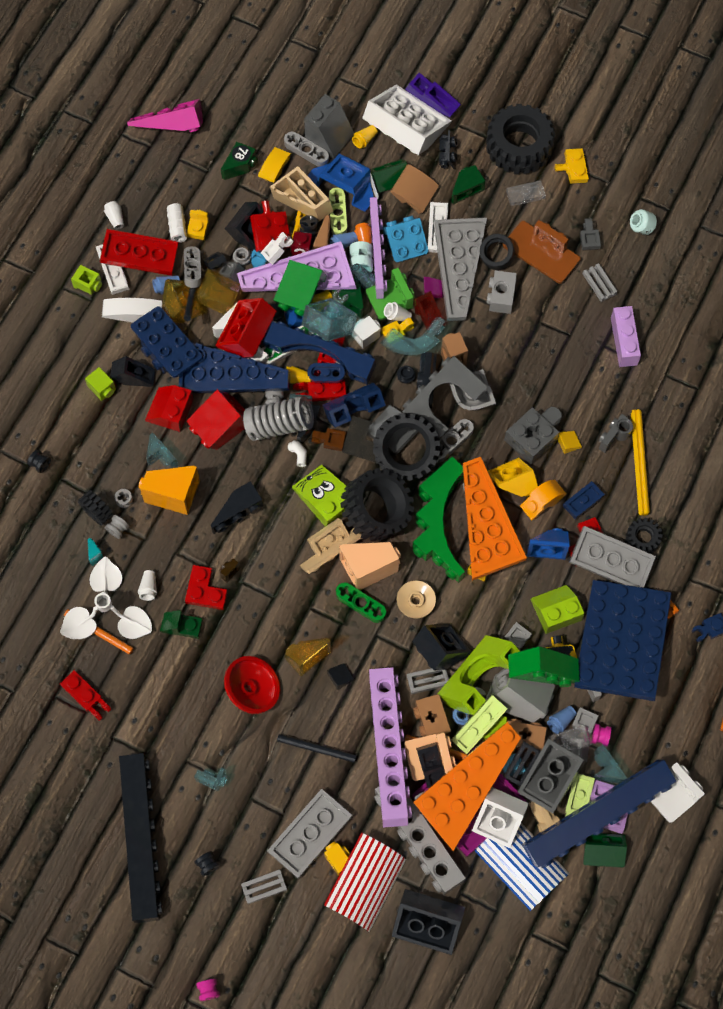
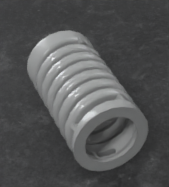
[243,396,314,441]

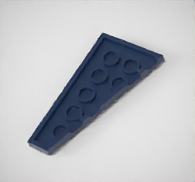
[179,342,290,393]

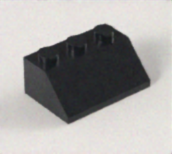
[392,889,465,955]

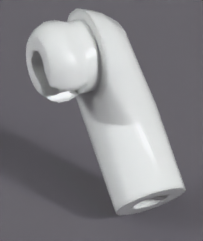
[288,440,307,467]

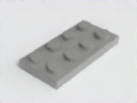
[569,526,656,588]
[267,789,352,879]

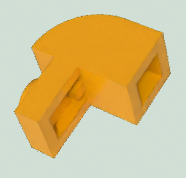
[520,480,567,520]

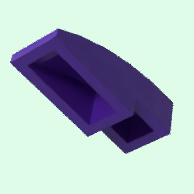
[405,72,461,117]

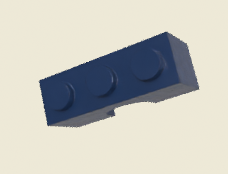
[323,383,386,428]

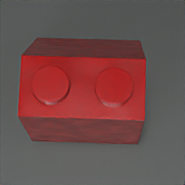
[187,389,245,450]

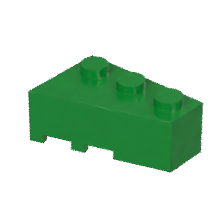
[508,646,580,687]

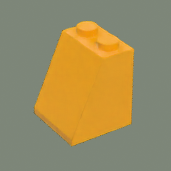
[139,466,200,515]

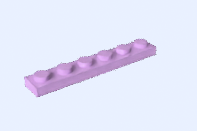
[370,197,387,299]

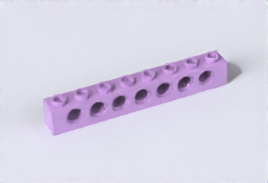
[369,667,412,828]

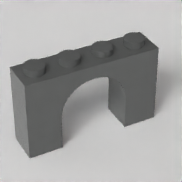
[402,356,487,438]

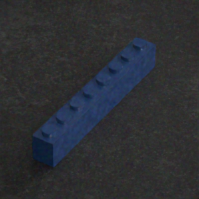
[521,759,676,868]

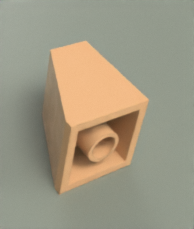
[339,542,401,590]

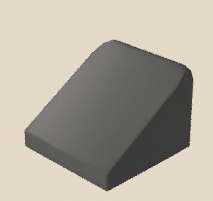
[217,261,245,284]

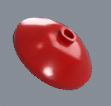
[224,656,280,714]

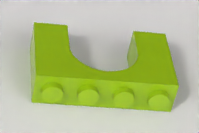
[437,635,520,716]

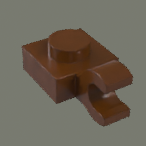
[311,428,346,451]

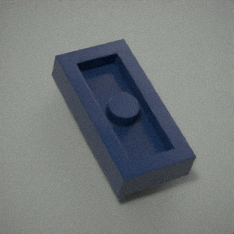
[563,481,605,520]

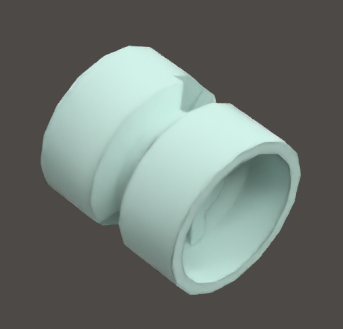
[349,241,373,275]

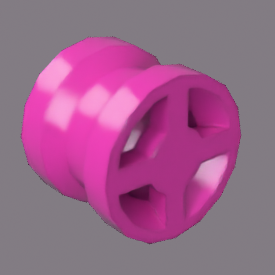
[591,723,611,746]
[196,979,220,1001]

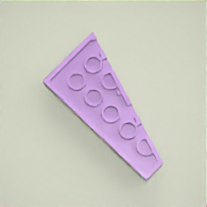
[237,241,356,292]

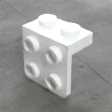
[651,762,705,823]

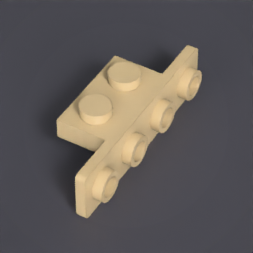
[300,518,362,574]

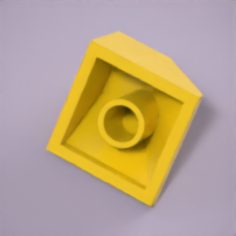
[488,458,538,497]

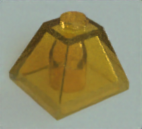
[195,269,240,315]
[162,279,208,323]
[285,638,331,677]

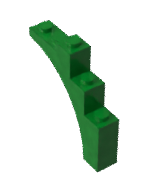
[413,457,465,583]

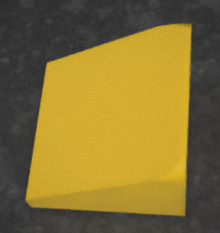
[558,431,582,454]

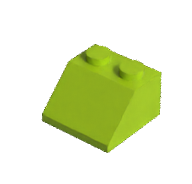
[530,585,585,634]

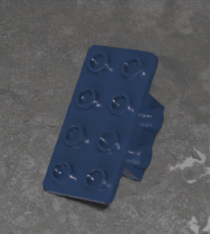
[131,306,202,378]

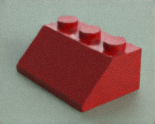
[215,298,276,358]

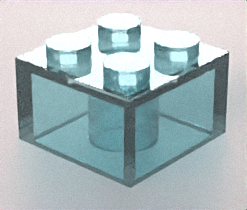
[301,298,357,341]

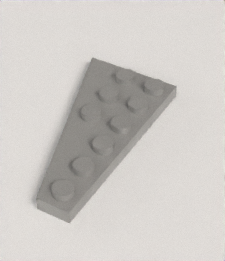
[433,218,487,321]

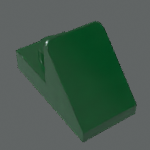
[160,610,203,639]

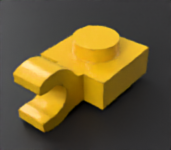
[381,317,414,346]

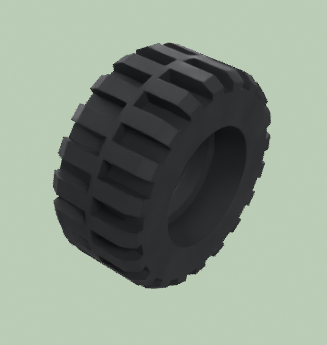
[486,104,555,174]

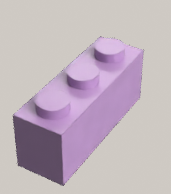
[611,306,641,367]

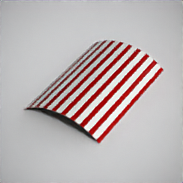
[324,833,406,932]

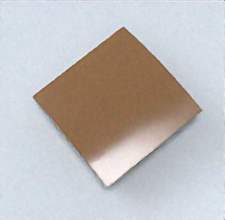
[390,164,439,214]

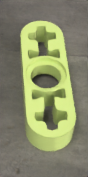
[329,188,347,235]

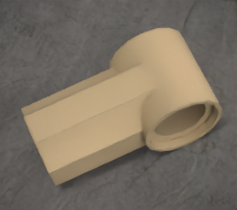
[529,801,559,832]

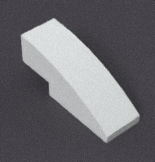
[102,298,162,323]

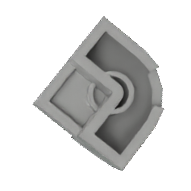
[449,369,496,411]

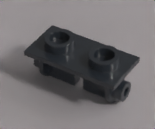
[439,130,458,170]

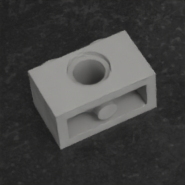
[486,270,517,314]

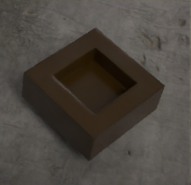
[220,558,240,583]

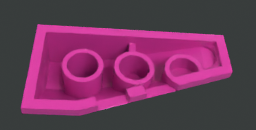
[127,99,203,132]

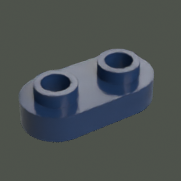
[307,363,345,383]

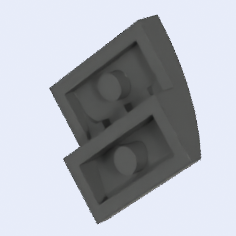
[365,405,418,455]

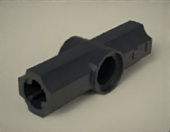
[417,352,437,408]

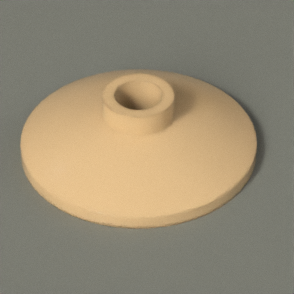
[397,581,436,619]

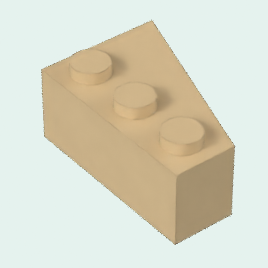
[270,166,333,221]

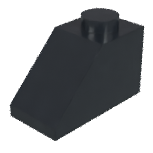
[110,356,155,387]

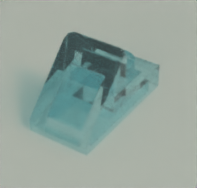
[146,433,178,468]
[594,745,627,784]

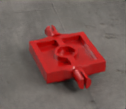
[250,201,291,261]

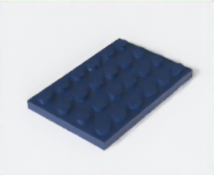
[574,580,671,701]

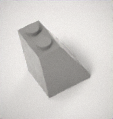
[486,668,555,723]

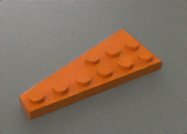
[463,457,527,581]
[413,722,521,851]

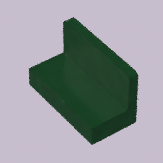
[370,159,407,193]
[583,834,627,868]

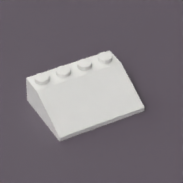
[363,85,452,155]

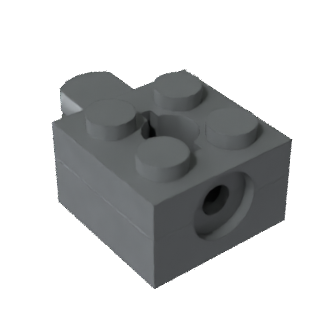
[504,407,562,465]

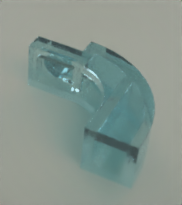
[380,317,445,355]

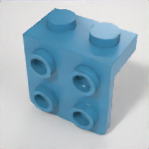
[383,215,428,262]

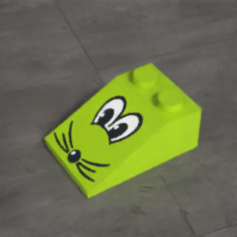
[292,465,346,527]

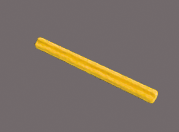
[631,409,650,516]

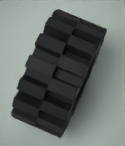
[78,490,113,525]
[625,518,662,554]

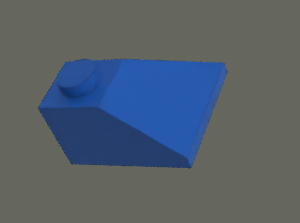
[526,528,569,560]

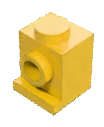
[324,841,350,876]

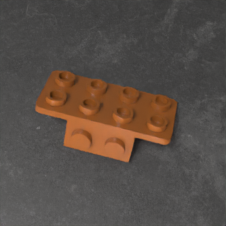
[503,220,580,284]

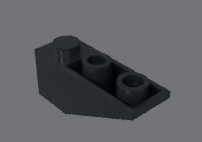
[210,481,263,534]

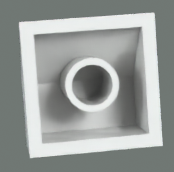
[472,787,529,848]

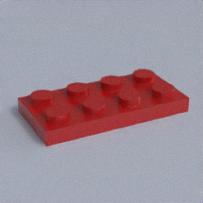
[100,229,178,276]

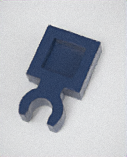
[692,613,723,642]

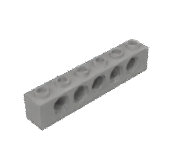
[374,781,466,896]

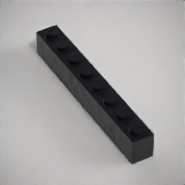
[119,753,163,923]

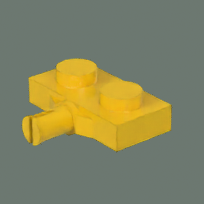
[555,149,589,184]

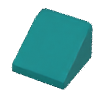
[88,538,103,566]

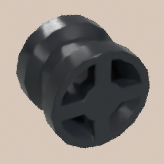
[299,215,318,238]
[27,449,51,473]
[194,851,220,877]

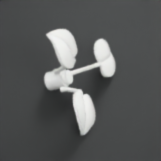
[60,557,152,639]

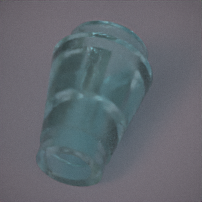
[351,263,375,289]

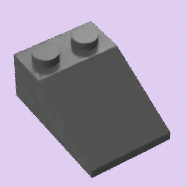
[518,739,586,814]

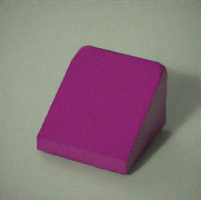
[423,277,443,298]

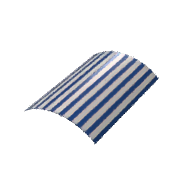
[475,823,569,911]

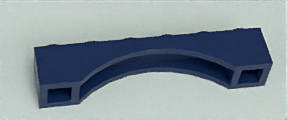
[263,322,376,385]

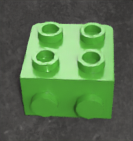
[366,268,415,320]

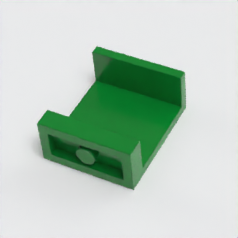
[274,260,327,317]

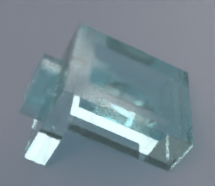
[194,767,228,791]

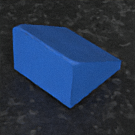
[285,309,310,328]

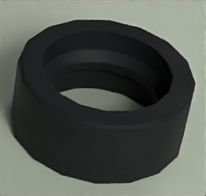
[480,234,515,271]

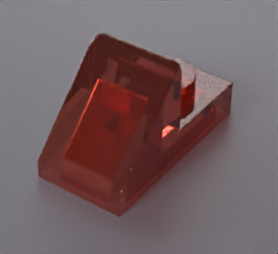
[414,291,445,332]

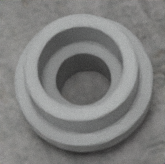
[233,247,251,265]

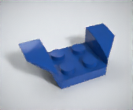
[308,153,373,212]

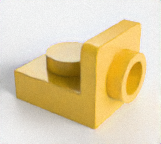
[186,210,209,240]

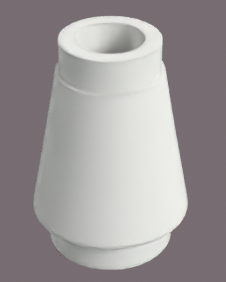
[104,201,124,230]
[384,302,412,322]
[138,570,157,601]

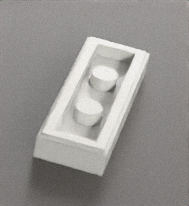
[428,202,448,253]
[96,244,129,295]

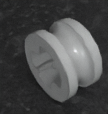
[115,489,133,508]

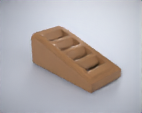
[313,215,331,250]

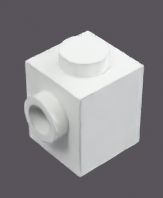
[352,316,381,349]

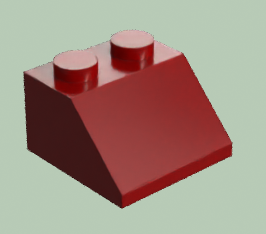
[145,385,194,432]

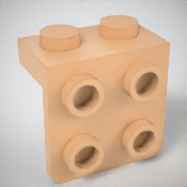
[404,732,456,781]

